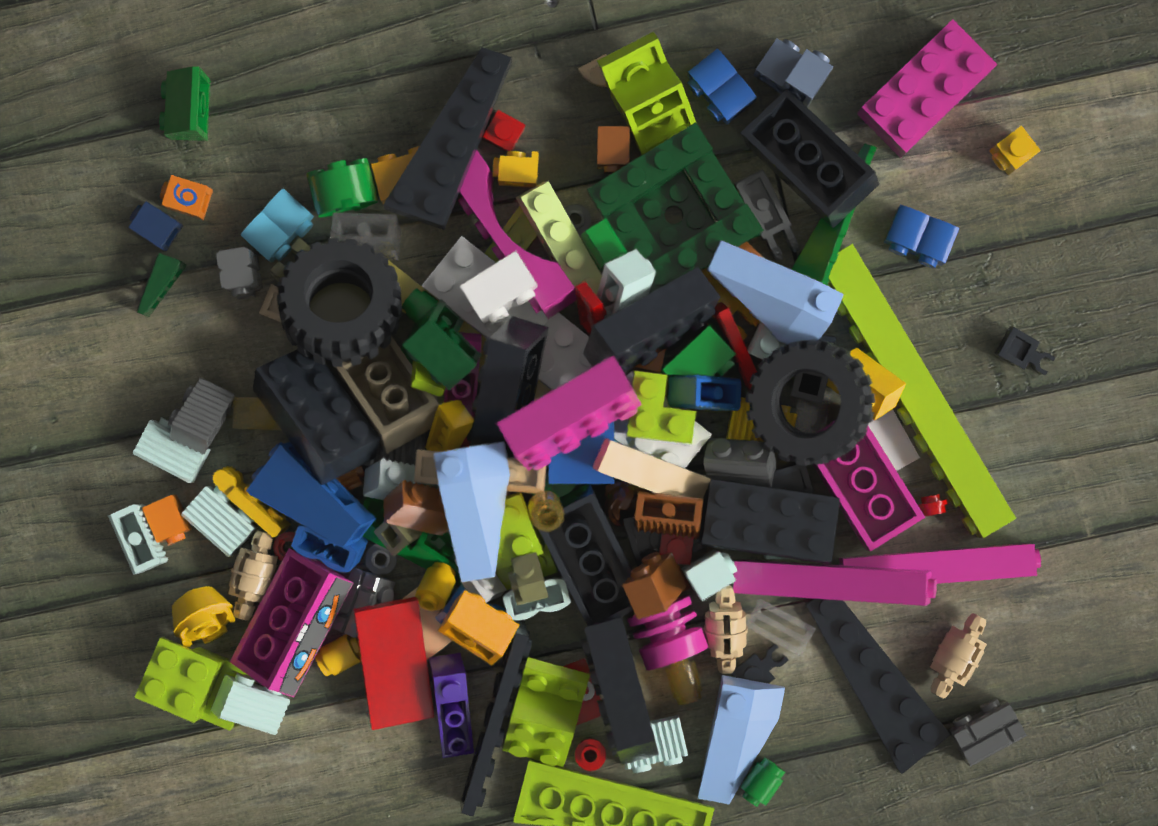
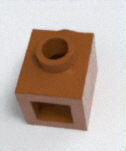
[597,126,630,174]

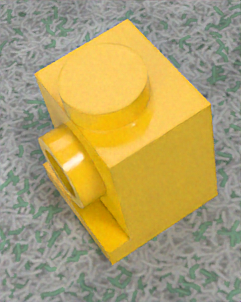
[493,151,539,188]

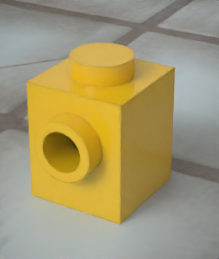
[989,125,1041,175]

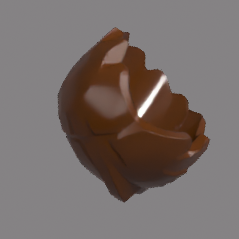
[600,479,655,527]

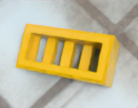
[425,400,474,452]

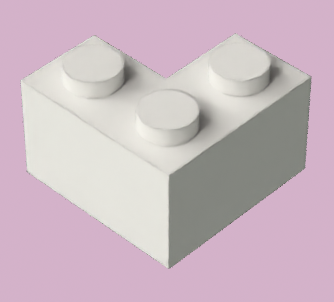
[460,251,538,325]

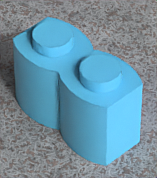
[241,188,314,262]

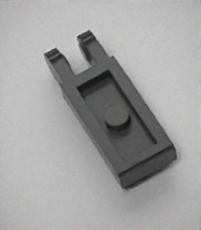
[734,169,800,262]

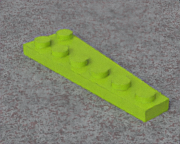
[513,759,714,826]

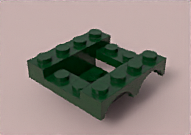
[587,122,764,293]

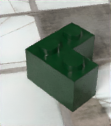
[402,299,481,390]

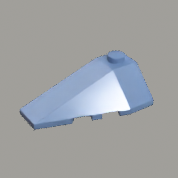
[707,240,844,345]
[434,442,510,582]
[698,675,785,804]

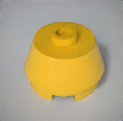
[172,586,236,647]

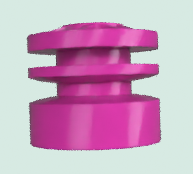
[627,595,708,671]

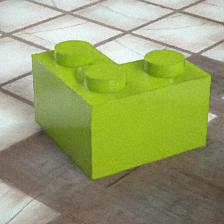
[626,371,696,445]

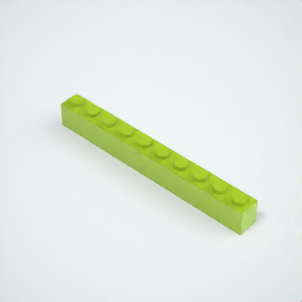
[827,244,1016,538]

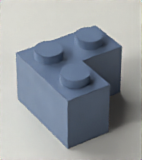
[753,38,833,107]

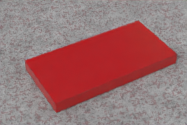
[353,597,434,730]

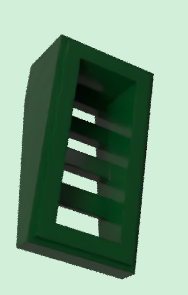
[136,253,187,317]

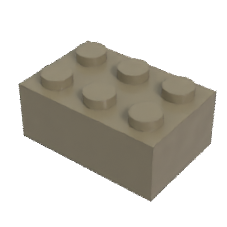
[335,336,439,454]

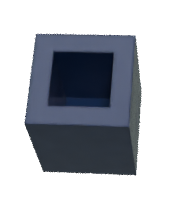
[129,201,183,251]

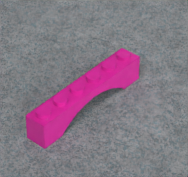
[457,150,576,319]

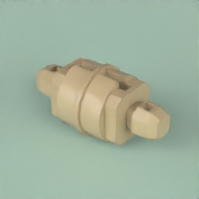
[228,530,278,621]
[703,585,748,674]
[930,613,987,699]

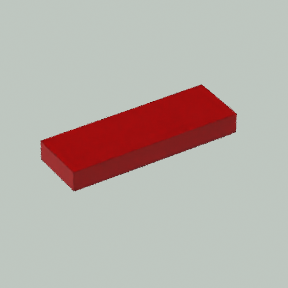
[714,302,757,391]

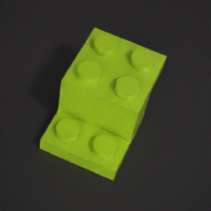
[597,31,696,155]
[495,492,558,590]
[134,637,252,731]
[502,657,590,768]

